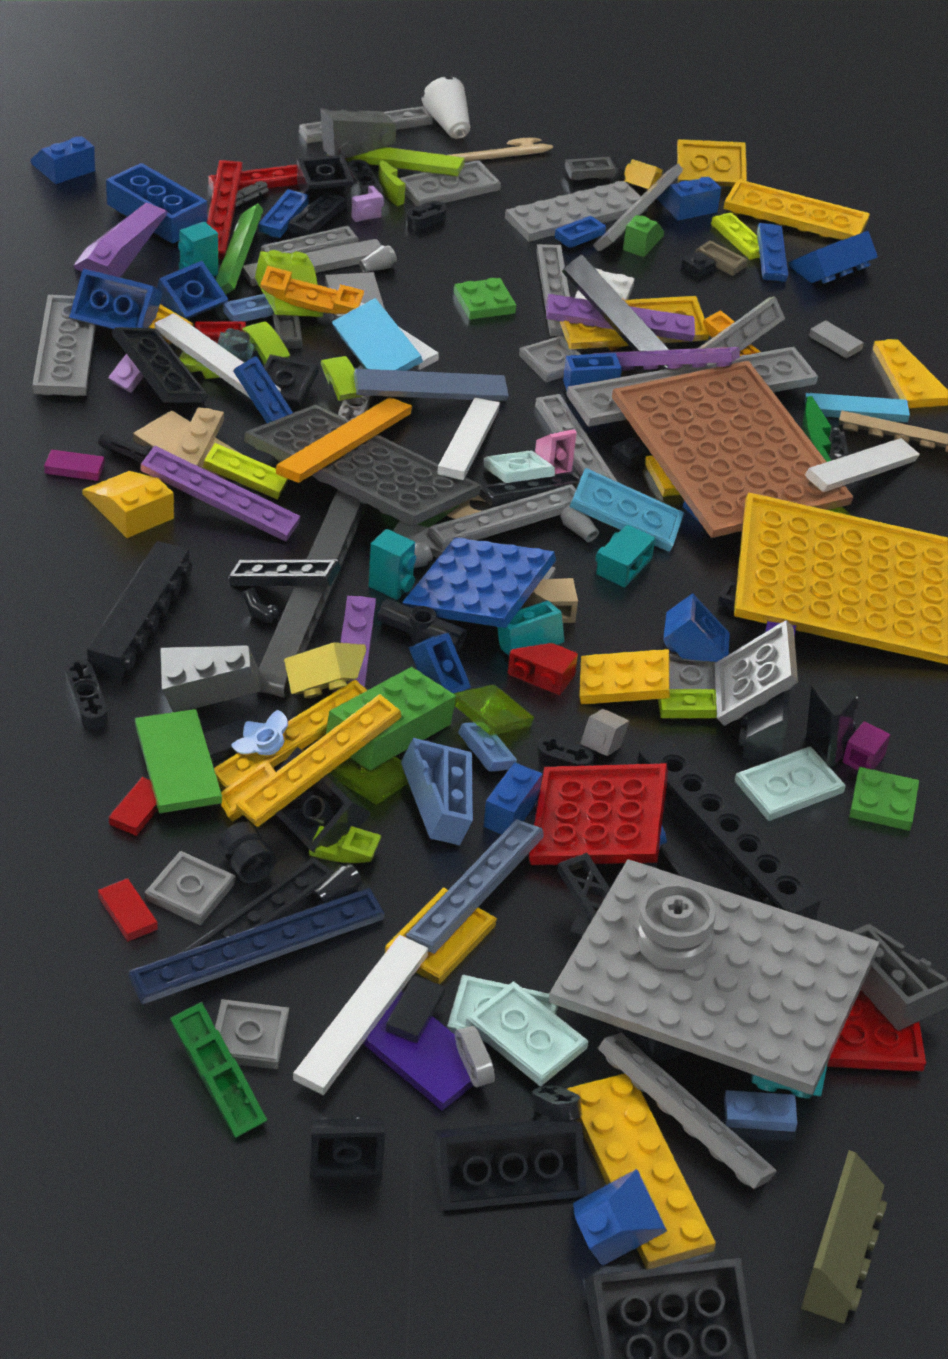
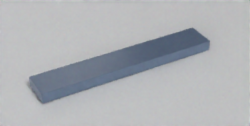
[353,369,509,401]
[406,819,544,954]

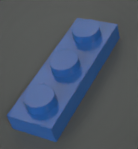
[258,189,309,238]
[757,223,788,282]
[233,356,293,423]

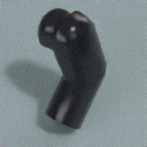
[241,587,280,623]

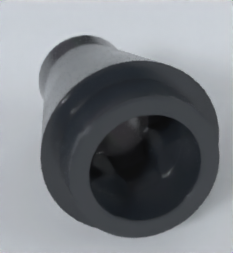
[313,863,363,905]

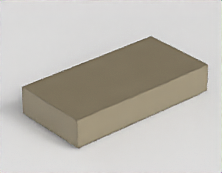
[695,241,748,276]

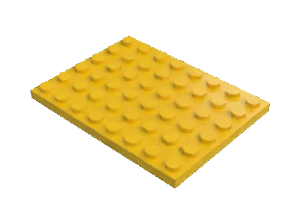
[734,492,948,664]

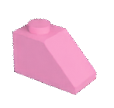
[535,429,577,474]

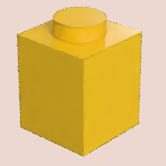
[624,159,663,190]

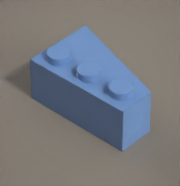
[401,738,473,845]

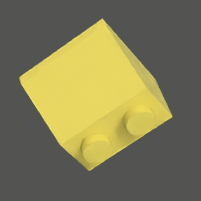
[284,642,366,698]

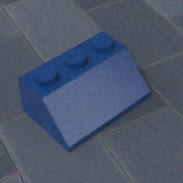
[788,231,878,284]
[69,268,163,329]

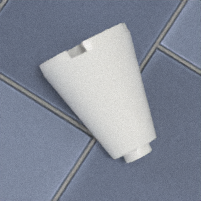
[422,77,470,139]

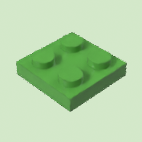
[454,278,516,320]
[849,767,919,831]

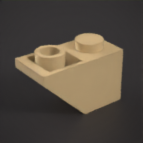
[521,578,578,623]

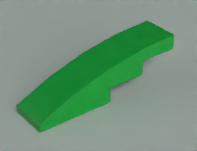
[802,396,832,462]
[170,1002,267,1138]

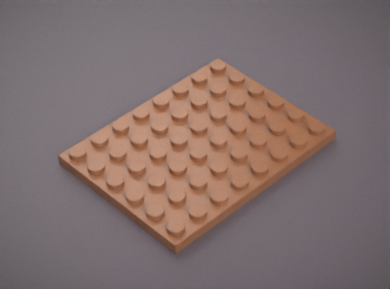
[611,360,853,538]

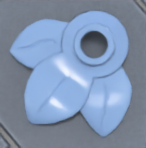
[232,710,288,755]

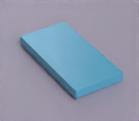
[332,298,423,371]
[569,468,684,552]

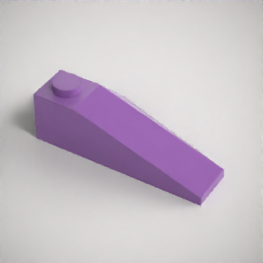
[73,203,167,278]

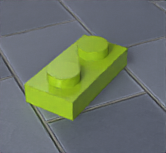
[658,689,717,718]

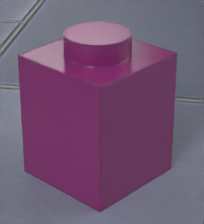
[842,721,891,770]

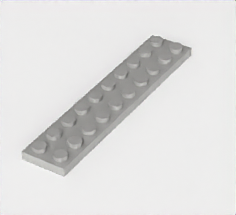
[566,347,818,427]

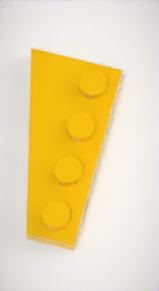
[873,339,948,408]

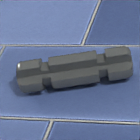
[235,181,268,208]

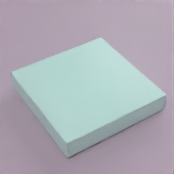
[484,450,555,483]

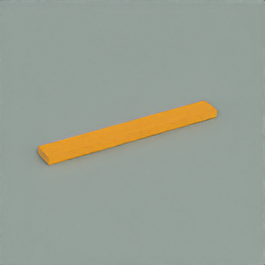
[276,397,412,483]

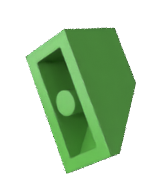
[623,215,664,257]

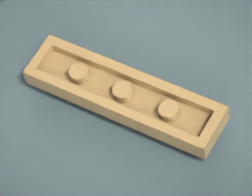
[174,407,224,467]

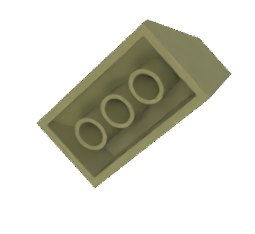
[801,1150,887,1324]

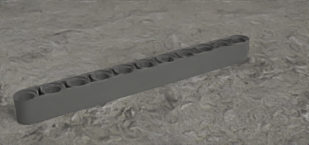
[259,490,366,698]

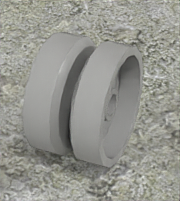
[637,882,716,970]

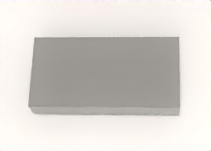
[809,320,864,359]

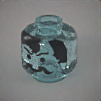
[217,328,255,362]

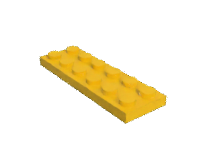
[724,179,870,240]
[560,296,710,350]
[567,1074,716,1269]

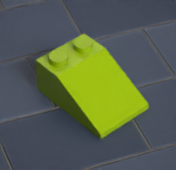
[255,250,323,317]

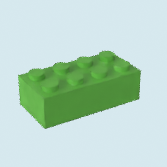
[326,667,456,771]

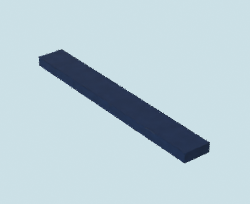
[128,888,385,1004]

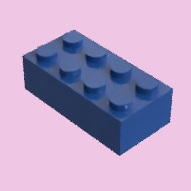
[106,163,207,243]

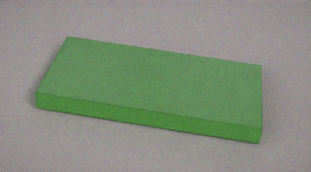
[135,709,222,813]

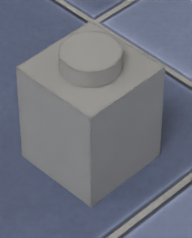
[580,709,629,756]

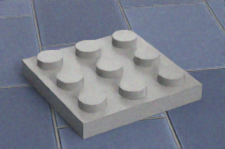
[715,620,798,726]

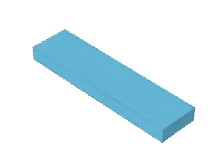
[805,393,910,422]

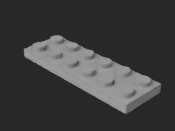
[505,181,648,242]
[32,295,96,396]

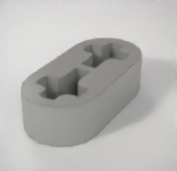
[455,1026,495,1087]

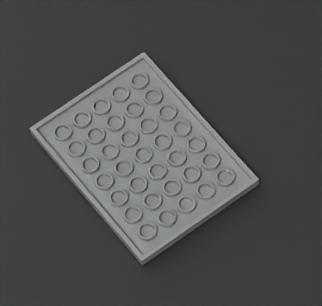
[549,859,880,1095]

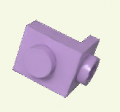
[352,186,384,222]
[108,354,144,393]

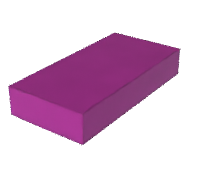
[44,449,105,481]

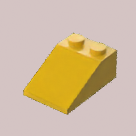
[82,471,174,538]

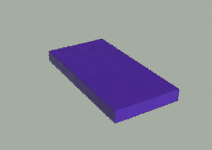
[362,991,474,1111]

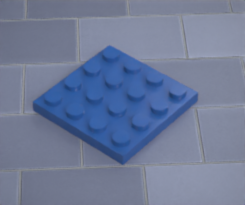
[402,538,556,628]

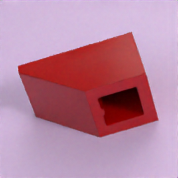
[507,643,578,695]

